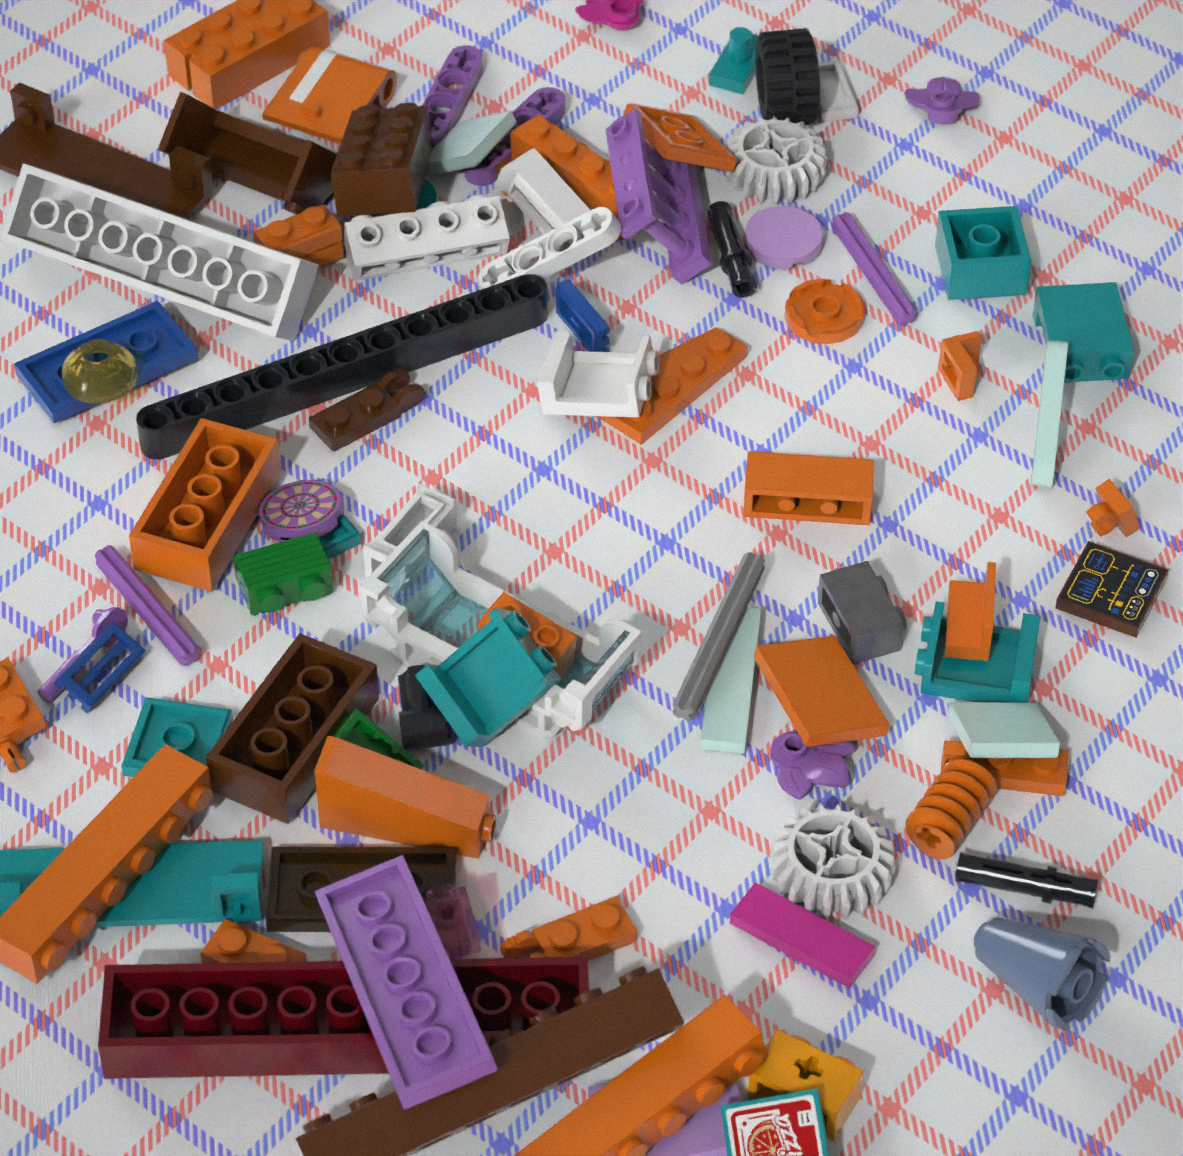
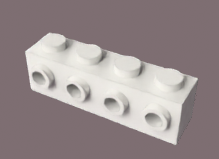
[343,194,510,281]

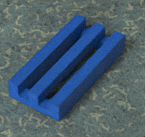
[556,278,610,352]
[54,622,146,713]

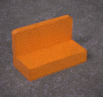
[944,562,996,661]

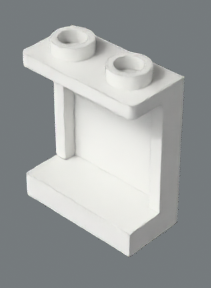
[537,331,660,417]

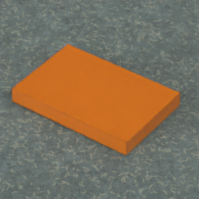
[623,103,737,172]
[753,636,890,747]

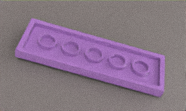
[314,855,498,1110]

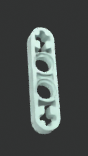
[1031,340,1068,487]

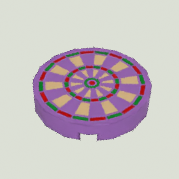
[258,480,344,542]

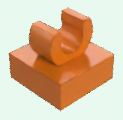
[1086,479,1140,537]

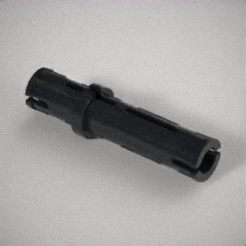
[707,201,757,298]
[955,852,1099,909]

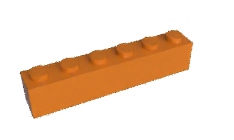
[0,744,213,984]
[514,994,768,1156]

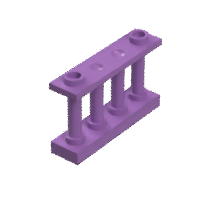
[605,108,712,285]

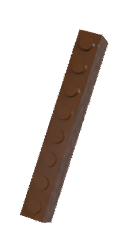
[296,966,684,1156]

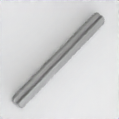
[673,552,765,721]

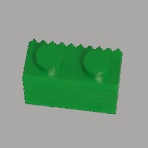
[233,532,333,616]

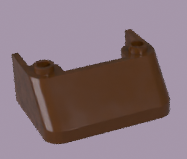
[157,92,337,215]

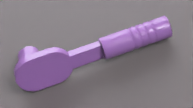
[37,607,128,703]

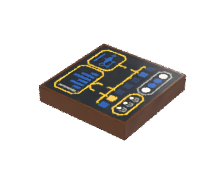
[1055,541,1169,638]

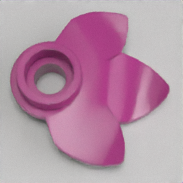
[575,0,644,31]

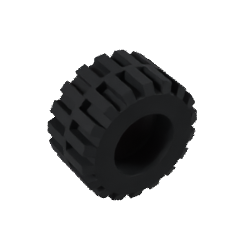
[755,28,820,124]

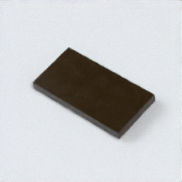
[266,847,457,932]

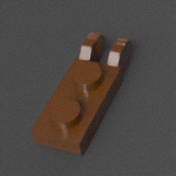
[309,368,425,452]

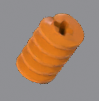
[906,759,997,860]

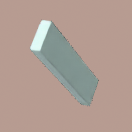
[700,604,761,754]

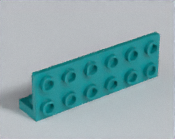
[0,840,263,927]

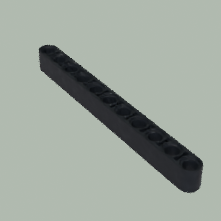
[136,274,548,460]

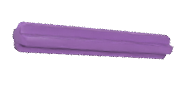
[832,212,917,325]
[95,545,200,666]

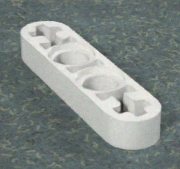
[477,207,621,289]

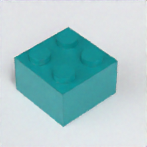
[935,206,1031,300]

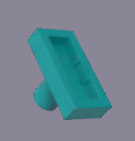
[709,27,759,95]

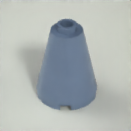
[973,917,1110,1030]

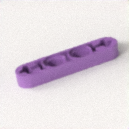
[422,45,483,148]
[464,87,565,186]

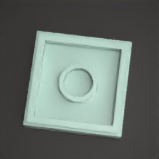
[426,111,517,177]
[948,702,1060,758]

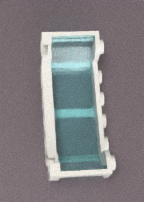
[360,521,642,738]

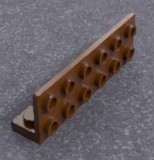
[0,82,214,219]

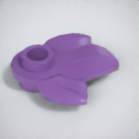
[905,77,980,124]
[770,732,855,800]

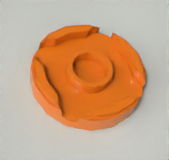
[784,278,865,344]

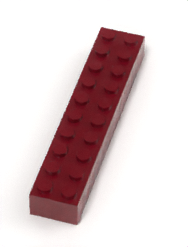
[98,956,589,1079]

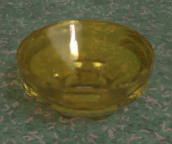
[62,339,138,404]

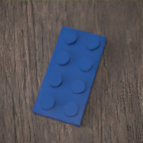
[14,301,198,424]

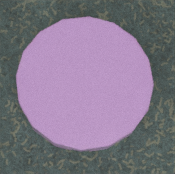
[745,206,823,269]

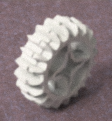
[724,116,827,204]
[770,802,896,920]

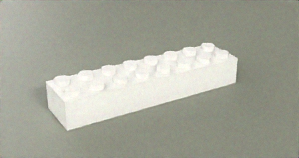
[0,164,319,341]

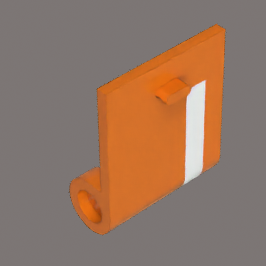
[262,46,397,144]

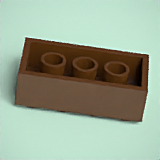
[331,103,433,217]
[206,633,379,824]

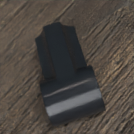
[398,665,448,751]

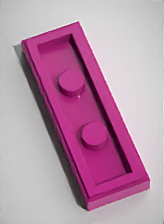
[730,882,875,988]

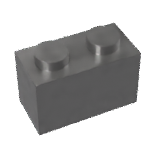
[818,561,906,665]

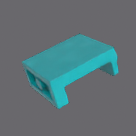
[1032,282,1134,383]
[914,601,1041,703]
[415,608,562,747]

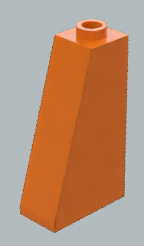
[314,736,496,859]

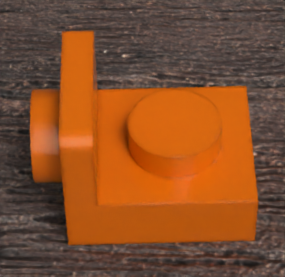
[938,331,982,401]

